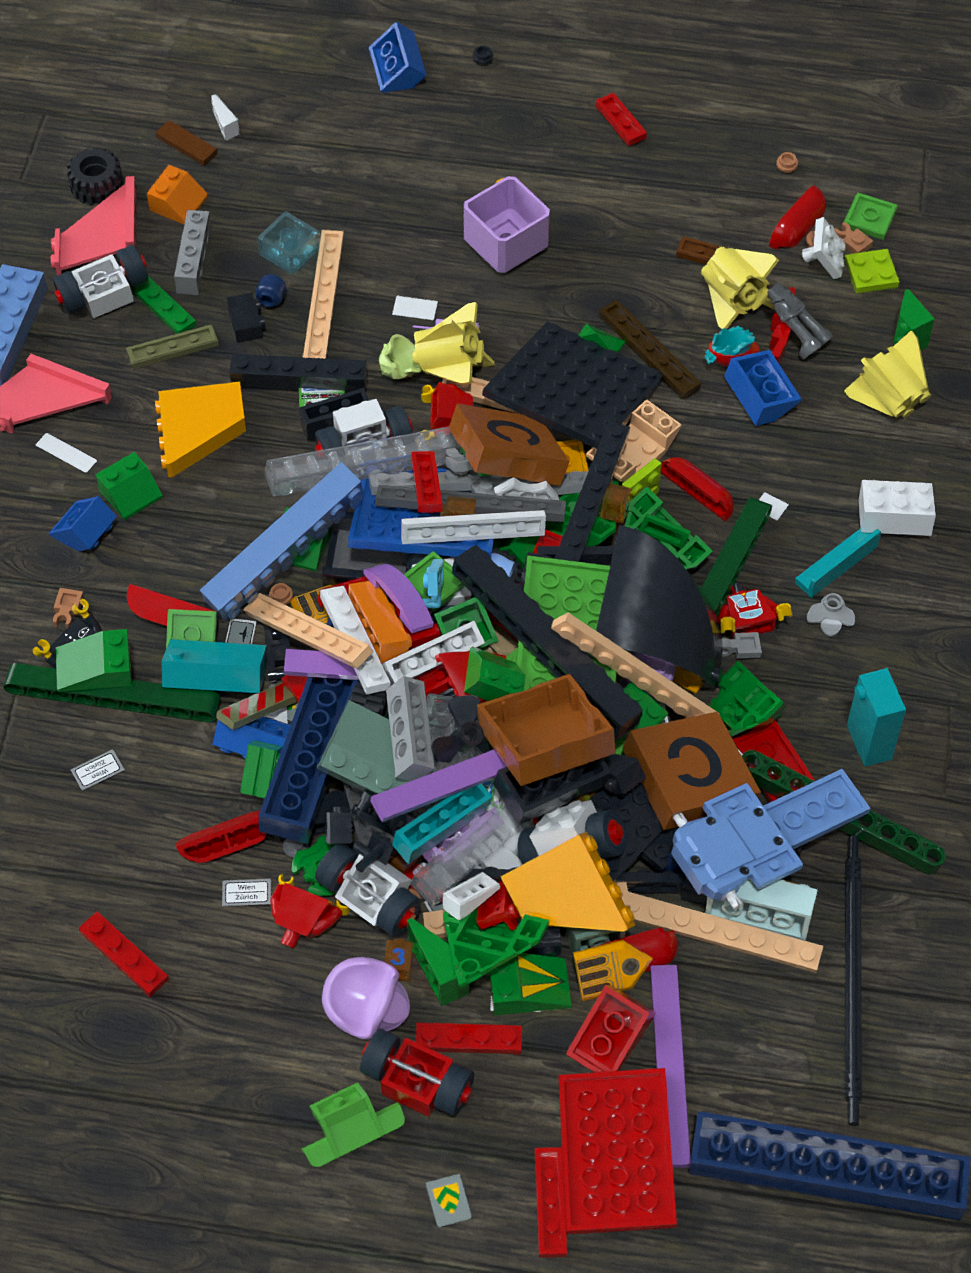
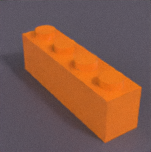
[348,581,412,663]

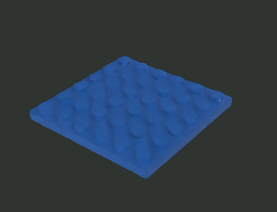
[348,462,494,558]

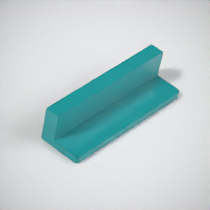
[795,528,881,598]

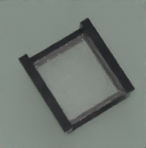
[322,512,411,587]

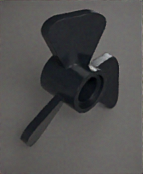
[431,695,494,768]

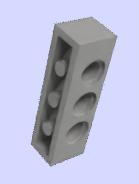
[174,210,211,295]
[386,676,434,781]

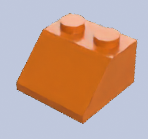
[147,165,208,225]

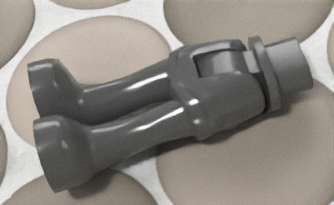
[767,282,834,360]

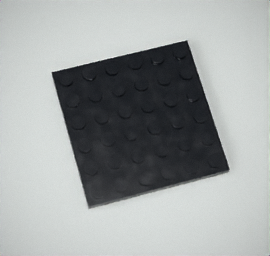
[482,321,663,449]

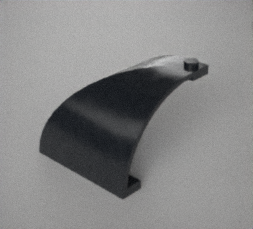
[596,525,723,690]

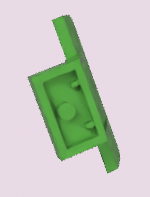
[302,1083,405,1167]

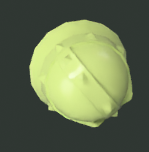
[379,334,422,380]

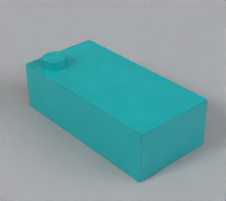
[162,639,266,693]
[847,668,906,767]

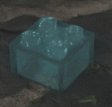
[257,211,320,275]

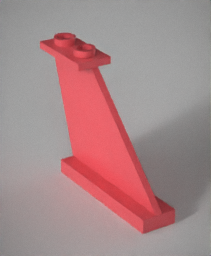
[51,176,137,276]
[0,354,112,433]

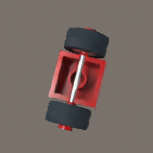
[360,1029,475,1117]

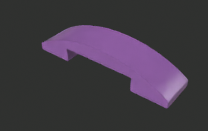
[364,564,433,633]

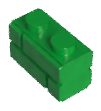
[240,740,282,798]

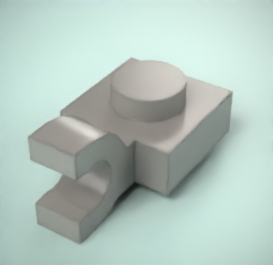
[446,448,474,474]
[722,632,762,659]

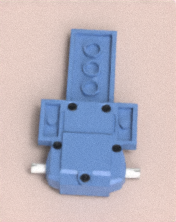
[671,769,871,910]

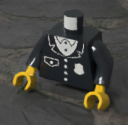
[33,599,102,669]

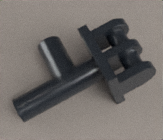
[352,831,397,873]

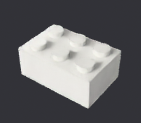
[858,480,936,536]

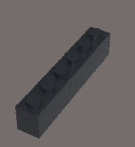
[229,354,368,393]

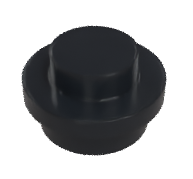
[473,45,493,64]

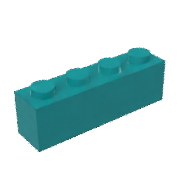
[392,784,492,864]

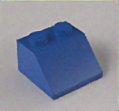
[48,496,117,551]

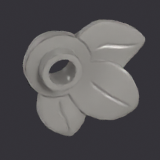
[807,593,855,637]

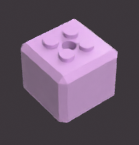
[464,176,550,273]

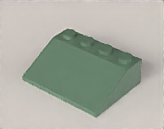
[316,700,434,795]

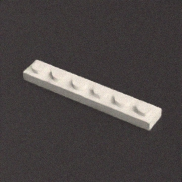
[401,510,546,544]
[320,586,390,694]

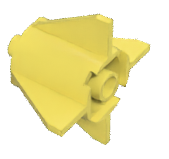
[701,247,779,329]
[412,302,494,385]
[844,331,931,418]

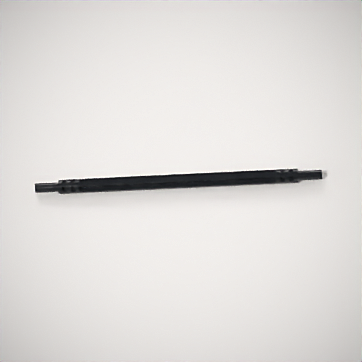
[846,835,862,1126]

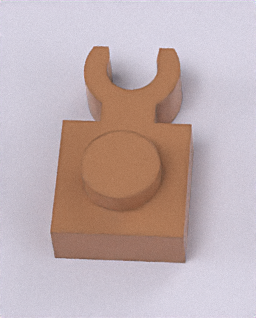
[834,222,873,254]
[53,588,84,628]

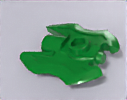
[292,835,336,896]

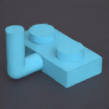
[422,559,444,608]

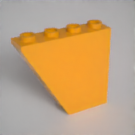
[155,382,246,478]
[501,832,635,931]

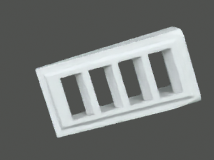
[211,95,239,140]
[443,872,500,920]

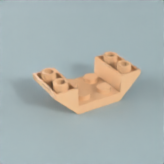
[586,400,681,482]

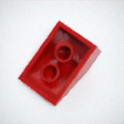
[566,985,656,1073]

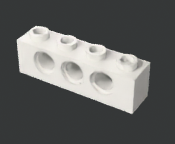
[382,621,485,686]

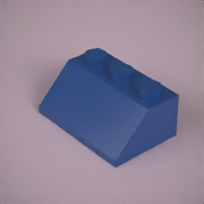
[369,22,426,93]
[724,350,801,426]
[212,716,291,759]

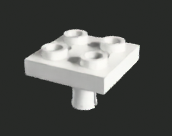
[802,217,845,279]

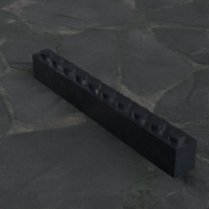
[451,544,643,739]

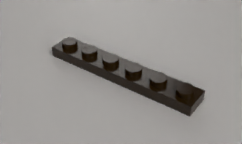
[599,299,701,399]

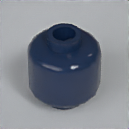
[255,274,287,307]

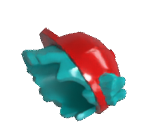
[705,326,760,367]

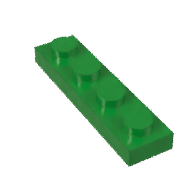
[129,276,197,334]

